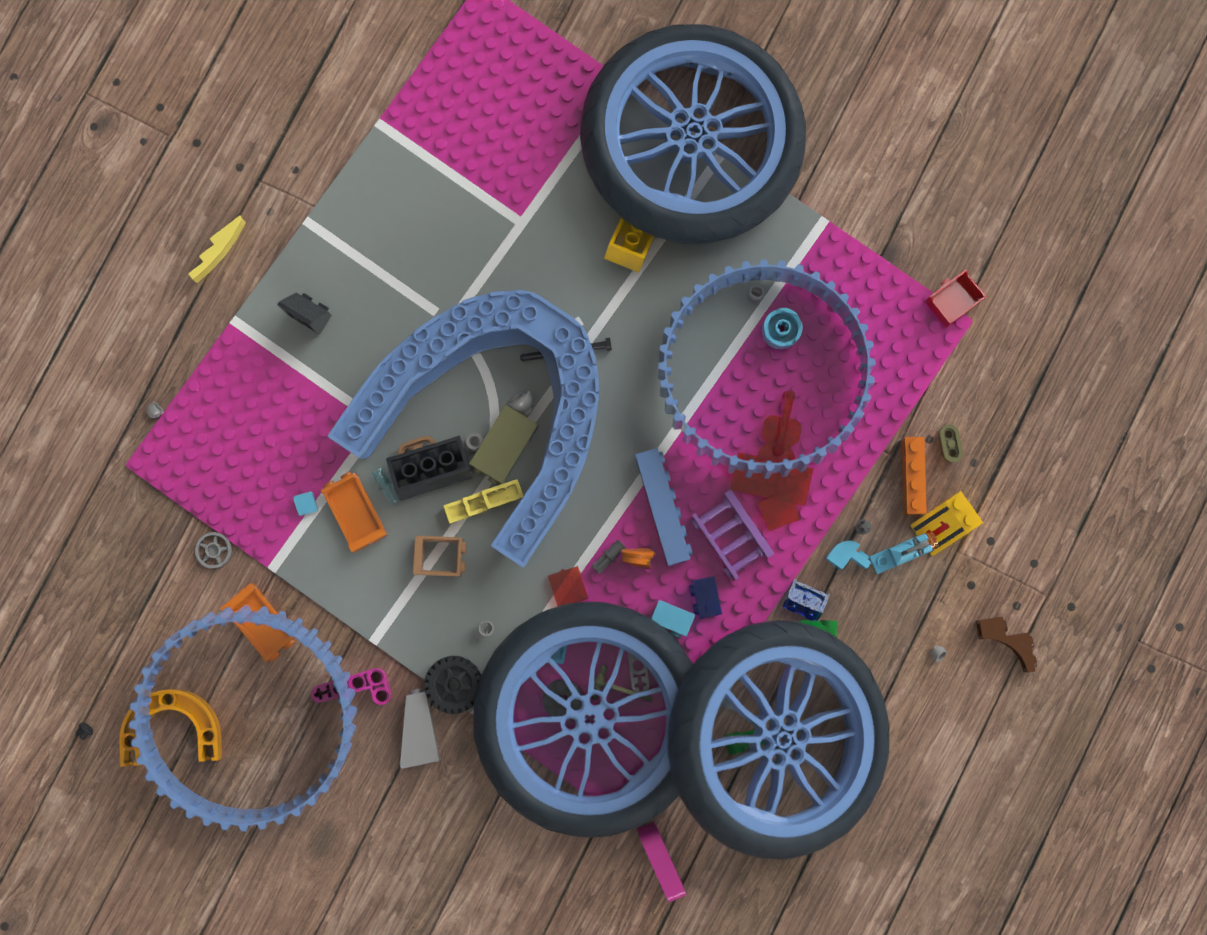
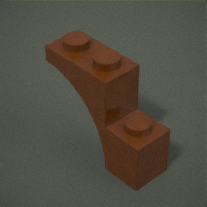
[976,617,1037,673]

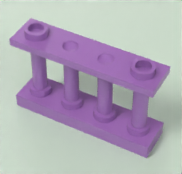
[691,490,774,580]

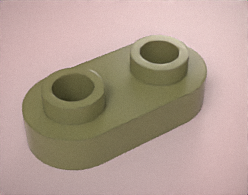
[938,424,963,463]

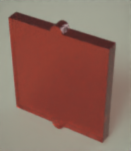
[757,490,800,531]
[548,566,588,606]

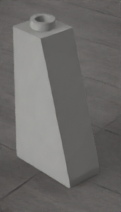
[400,688,441,769]

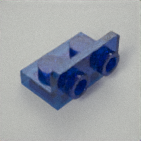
[689,576,722,619]
[782,579,829,621]

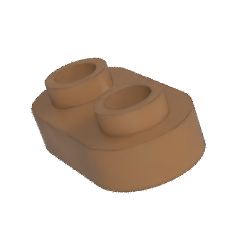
[398,436,436,454]

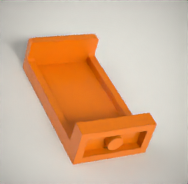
[320,472,388,553]
[220,583,295,662]

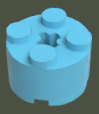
[762,308,803,350]

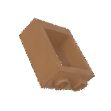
[413,535,466,577]

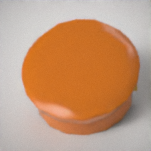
[621,548,655,569]

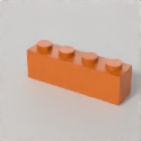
[901,437,927,515]

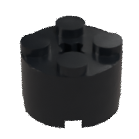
[543,679,582,716]

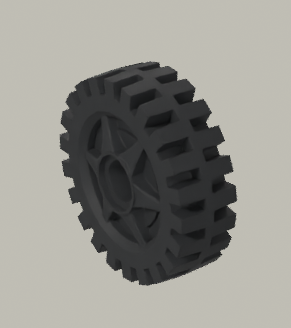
[424,656,481,714]

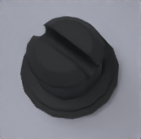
[76,723,93,740]

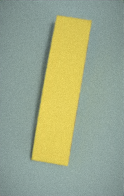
[188,216,246,283]
[443,479,524,524]

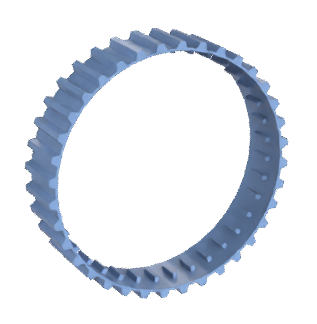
[658,259,876,479]
[129,605,357,831]

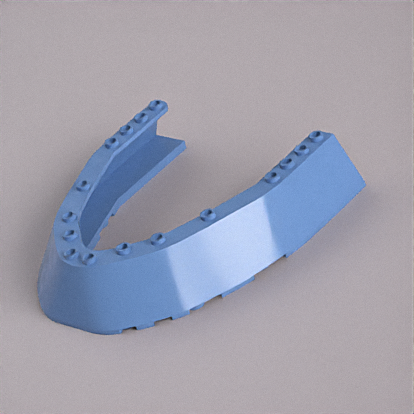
[327,290,599,568]

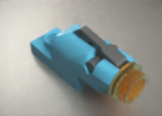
[869,532,939,574]

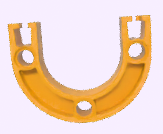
[119,689,222,767]

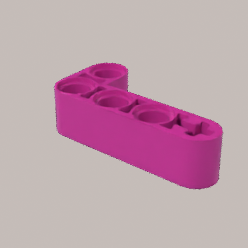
[311,668,392,705]
[637,821,687,903]

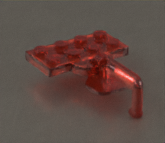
[730,390,814,506]

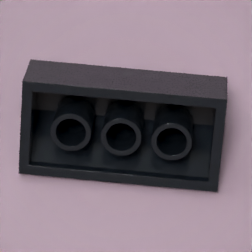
[386,435,474,501]

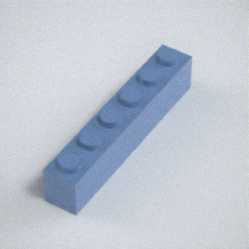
[635,448,693,566]

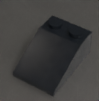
[277,293,332,334]

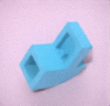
[824,541,872,570]

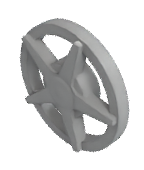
[195,532,232,568]

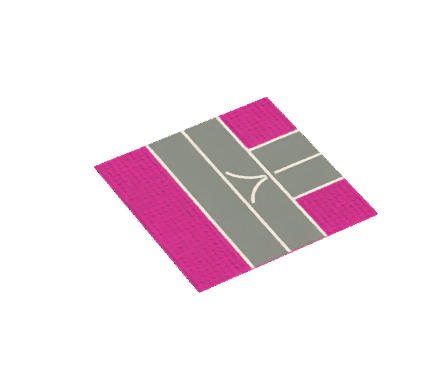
[126,0,972,796]

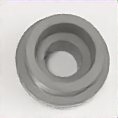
[465,433,484,452]

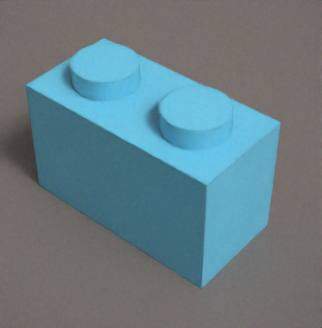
[651,600,695,638]

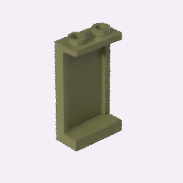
[469,405,539,486]

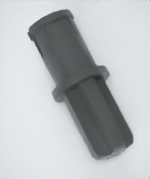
[854,519,872,535]
[592,540,626,574]

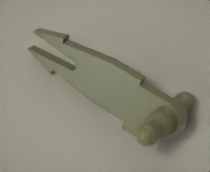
[591,665,653,702]

